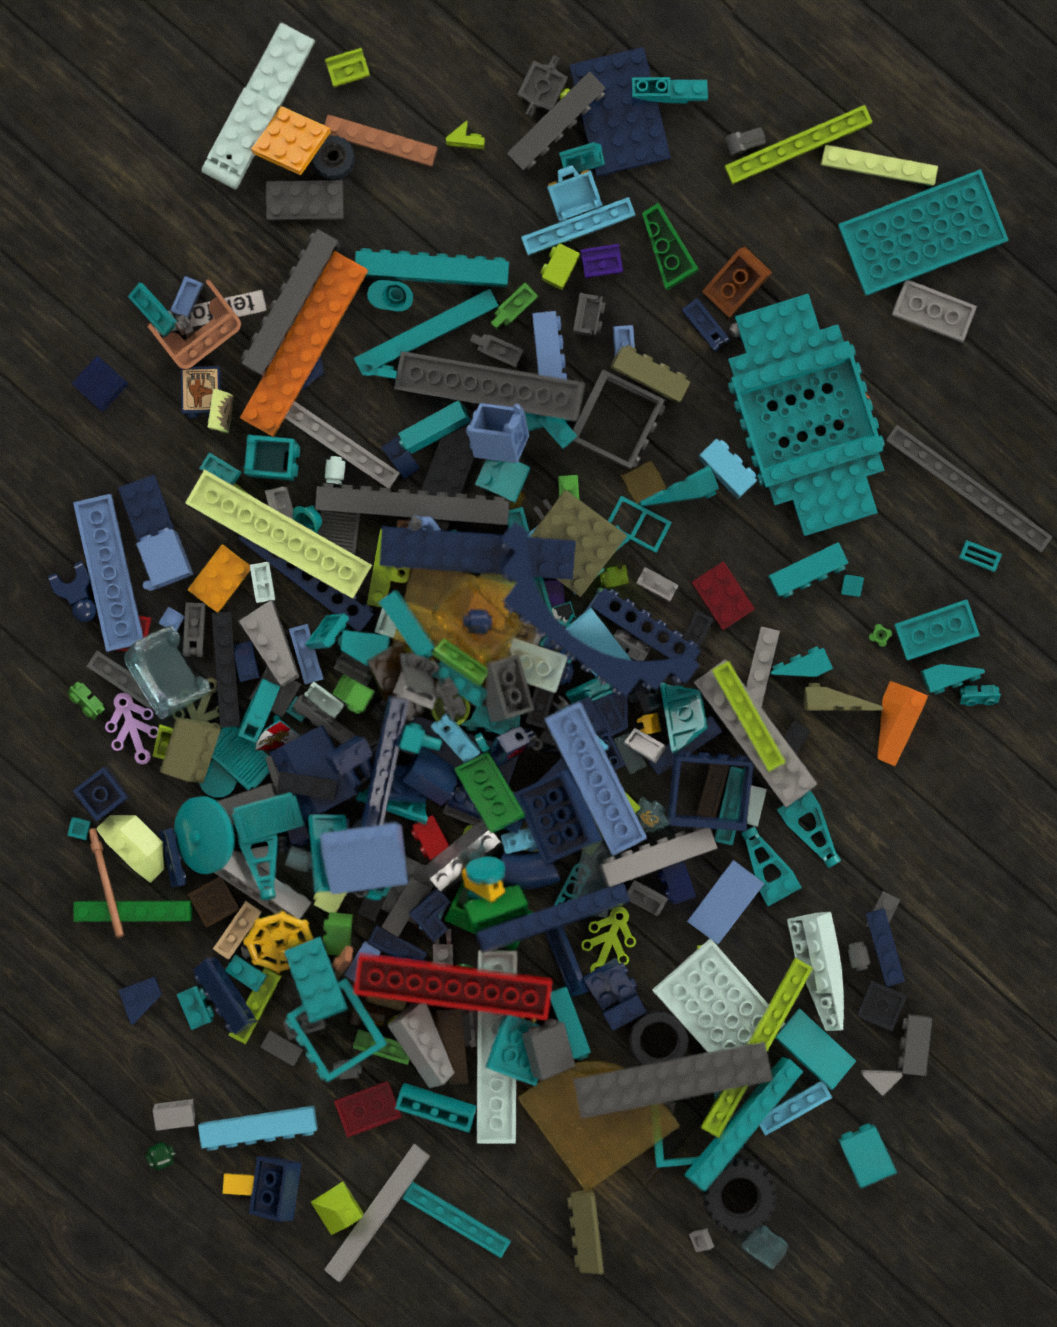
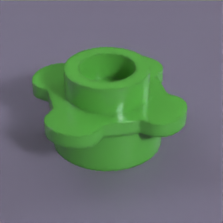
[869,624,892,647]

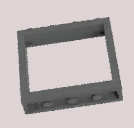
[572,370,666,470]

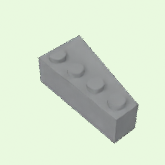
[239,600,300,687]
[388,1002,454,1088]

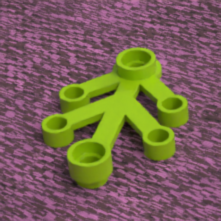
[582,907,636,972]

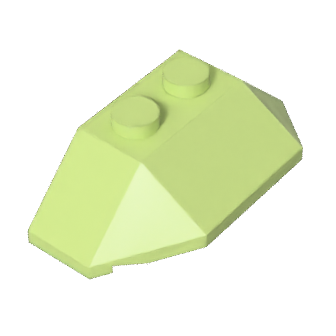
[96,815,164,883]

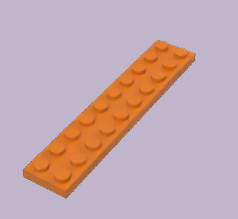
[240,251,369,437]

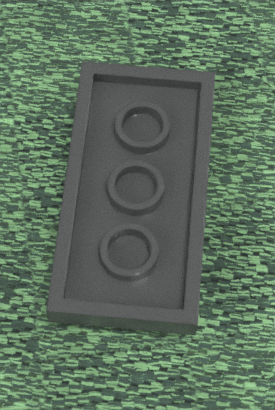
[266,180,344,221]

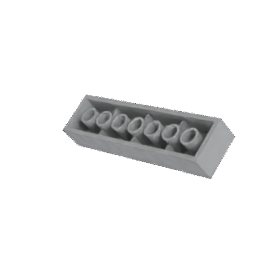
[694,660,817,807]

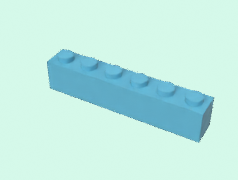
[198,1106,318,1151]

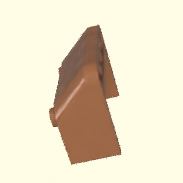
[148,279,241,369]

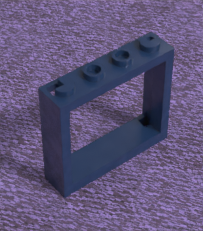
[667,751,754,831]

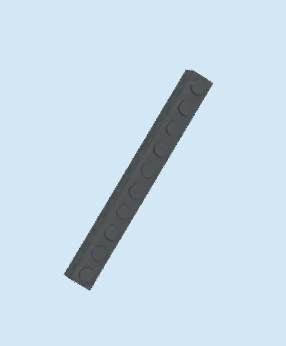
[315,483,510,525]

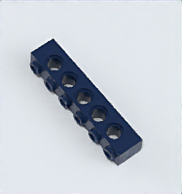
[592,588,701,661]

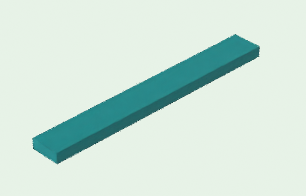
[354,289,499,376]

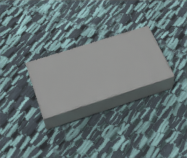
[624,728,666,763]

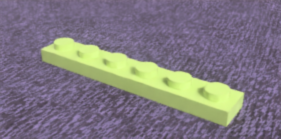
[821,145,938,186]

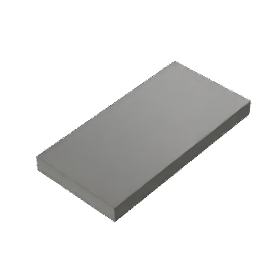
[892,280,977,343]

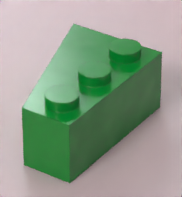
[464,885,528,933]

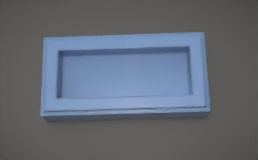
[170,276,203,318]

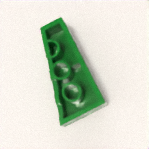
[642,203,699,290]

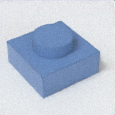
[159,607,185,633]

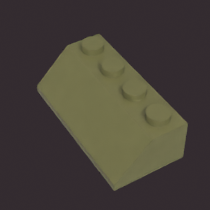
[567,1189,603,1274]

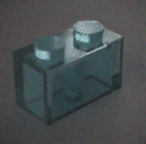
[285,845,313,873]

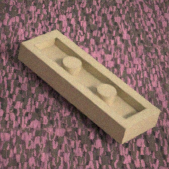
[213,901,262,960]

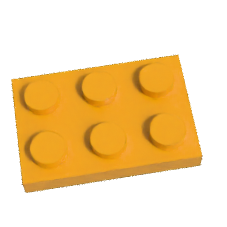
[187,544,251,613]

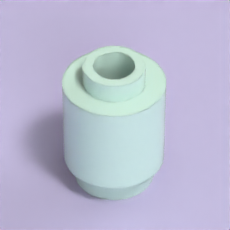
[325,456,345,485]

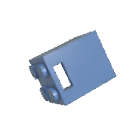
[467,403,529,463]
[137,528,194,591]

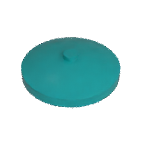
[174,796,234,874]

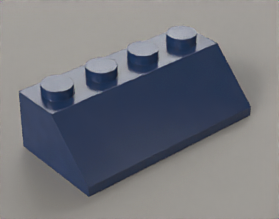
[193,957,257,1035]

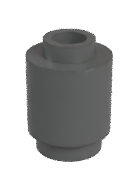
[848,941,871,971]
[333,1059,362,1080]

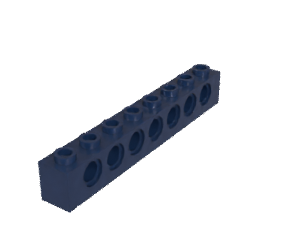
[238,535,375,632]

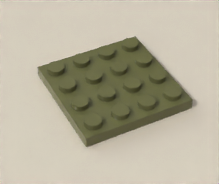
[530,490,627,597]

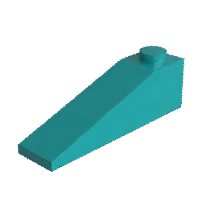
[639,466,719,506]

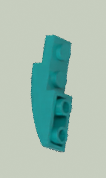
[632,77,708,103]

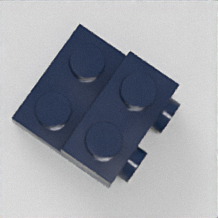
[583,958,638,1010]

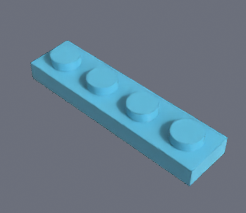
[760,1081,832,1136]

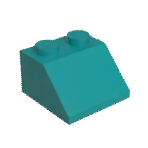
[475,459,531,503]

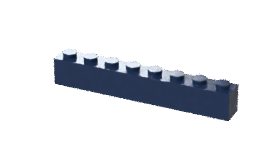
[476,883,630,954]

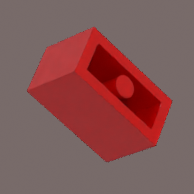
[411,815,449,860]

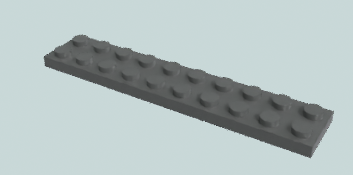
[394,351,585,421]
[574,1041,772,1118]

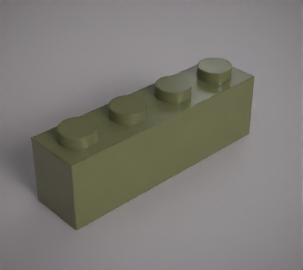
[610,345,690,403]

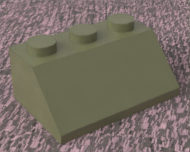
[160,717,220,783]

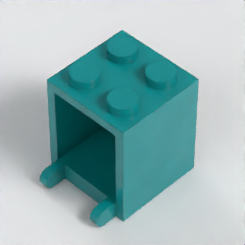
[244,435,300,481]

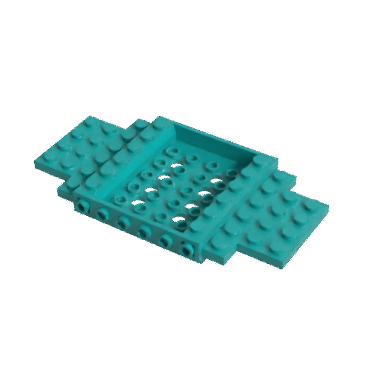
[728,294,885,536]

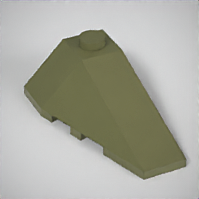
[804,683,883,710]

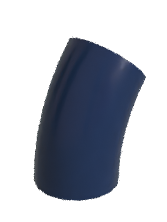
[495,851,560,890]

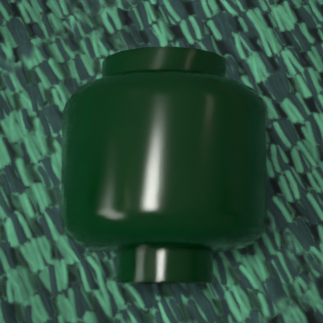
[145,1142,175,1171]

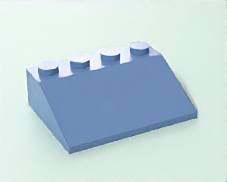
[321,823,408,894]

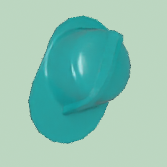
[367,280,413,311]
[292,505,322,534]

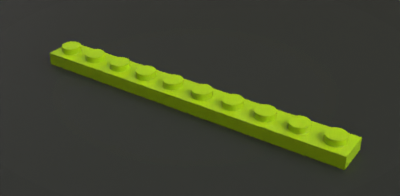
[701,958,813,1137]

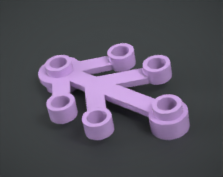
[105,693,159,764]

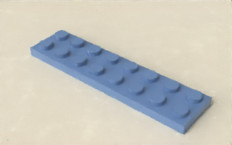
[73,494,145,652]
[545,701,647,856]

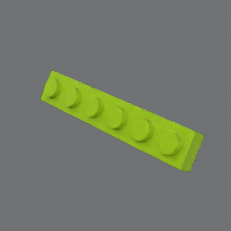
[712,661,786,772]

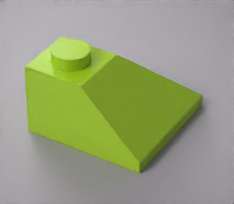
[311,1181,364,1235]

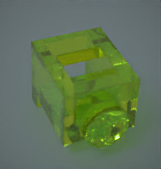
[599,564,629,588]

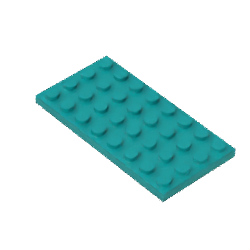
[838,169,1009,296]

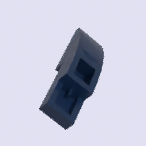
[580,696,626,771]

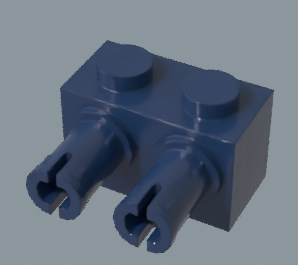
[325,736,373,789]

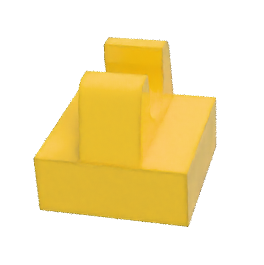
[637,713,661,735]

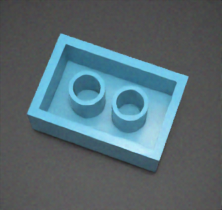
[698,439,757,500]

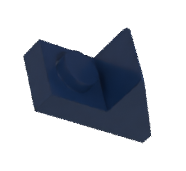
[382,437,419,479]

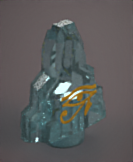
[635,796,669,834]

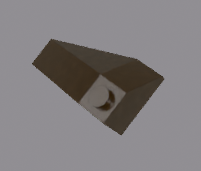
[429,1007,468,1086]

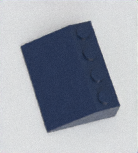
[269,725,358,821]
[514,769,602,865]

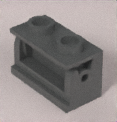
[573,293,606,337]

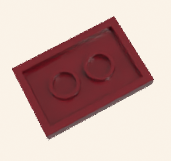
[691,561,755,630]
[334,1080,402,1138]

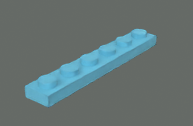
[521,197,635,256]

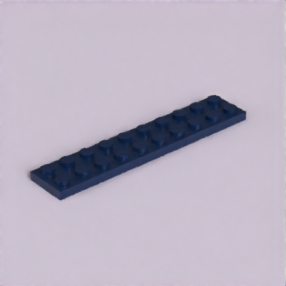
[380,526,576,579]

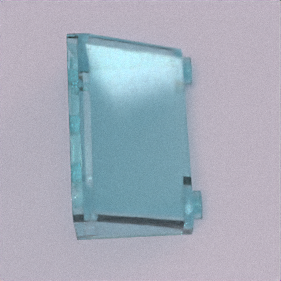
[124,625,211,719]

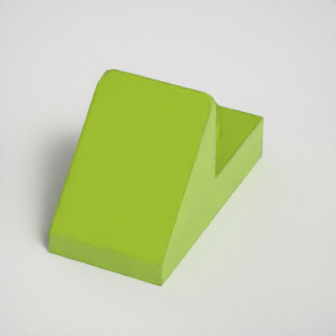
[446,121,485,149]
[153,725,173,760]

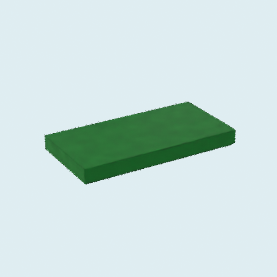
[454,751,525,834]

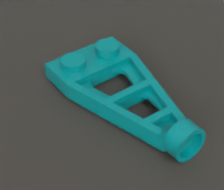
[777,790,841,868]
[741,826,802,906]
[237,833,278,900]

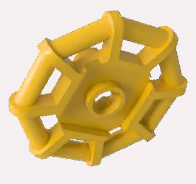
[243,911,313,974]

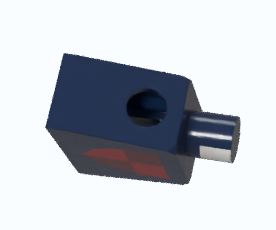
[488,726,535,767]

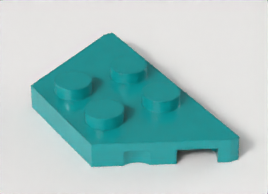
[660,682,707,754]
[356,785,428,825]

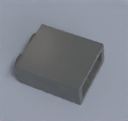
[522,1019,575,1080]

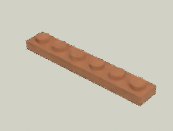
[325,115,437,167]

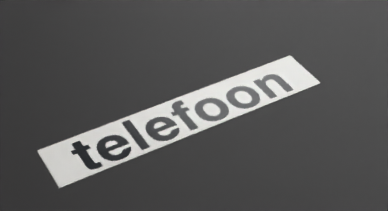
[155,290,266,334]

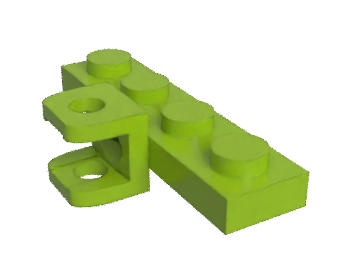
[367,529,411,607]

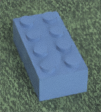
[533,311,567,380]

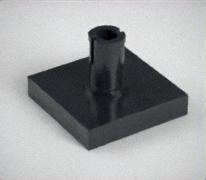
[628,679,663,713]

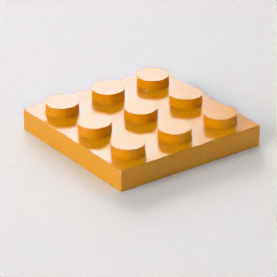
[251,106,331,175]

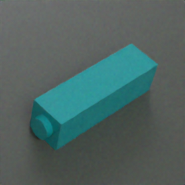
[398,401,471,454]
[379,590,436,659]
[550,986,591,1061]

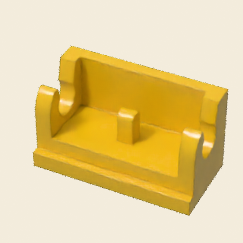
[462,868,505,902]

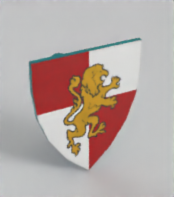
[255,715,301,750]

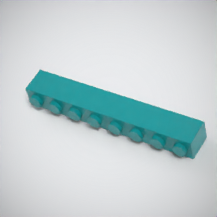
[355,248,509,287]
[684,1057,803,1191]

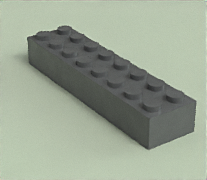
[241,229,340,378]

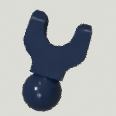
[48,561,96,622]

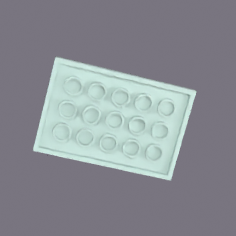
[653,939,785,1052]

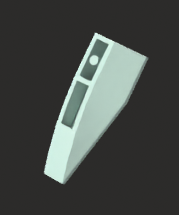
[787,912,844,1031]

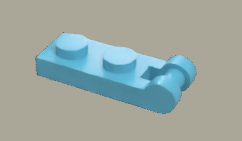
[431,714,480,763]

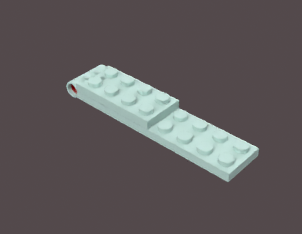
[201,23,315,190]

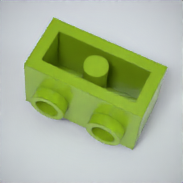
[540,243,580,290]

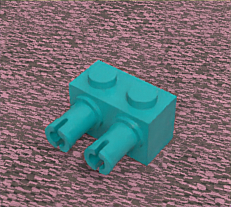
[399,722,442,753]

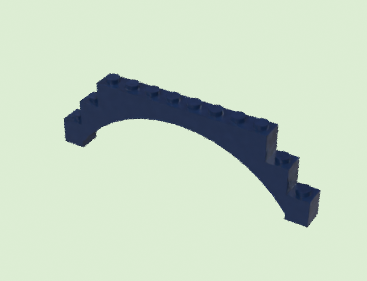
[500,522,700,697]

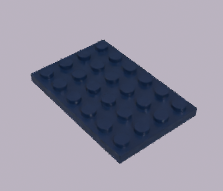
[569,47,671,177]

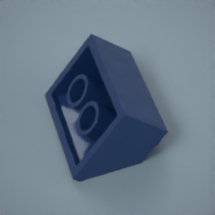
[249,1156,301,1222]

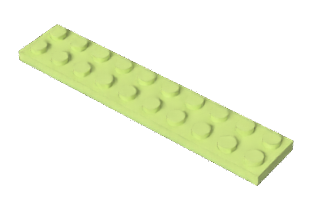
[185,470,372,599]

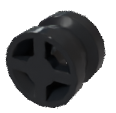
[277,835,291,852]

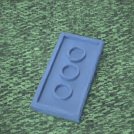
[687,860,764,944]

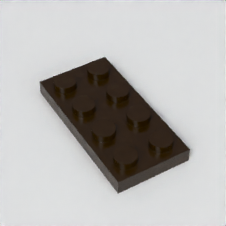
[366,642,431,725]

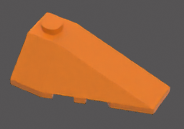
[877,681,928,766]

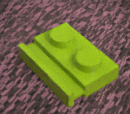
[325,48,370,87]

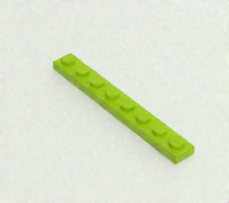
[725,105,873,184]

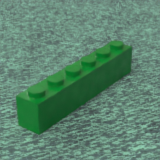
[74,900,192,922]

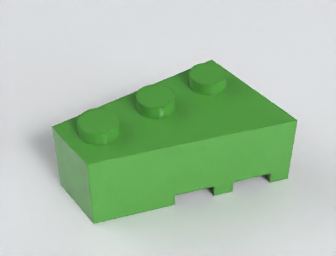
[332,674,377,714]

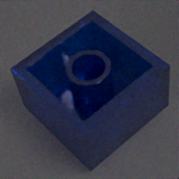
[71,355,129,412]

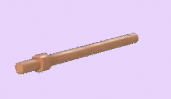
[89,828,124,937]

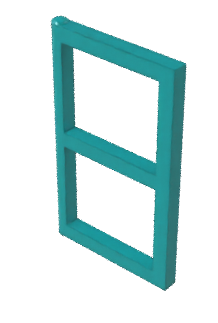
[608,496,672,553]

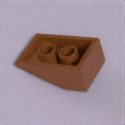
[702,247,772,318]

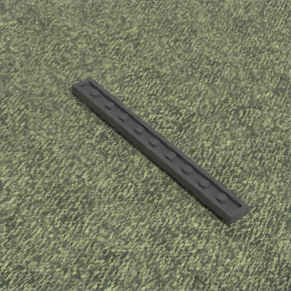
[885,425,1052,553]

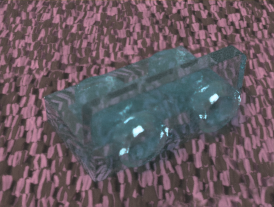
[741,1226,788,1269]

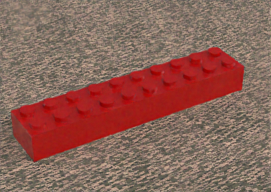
[354,952,552,1020]

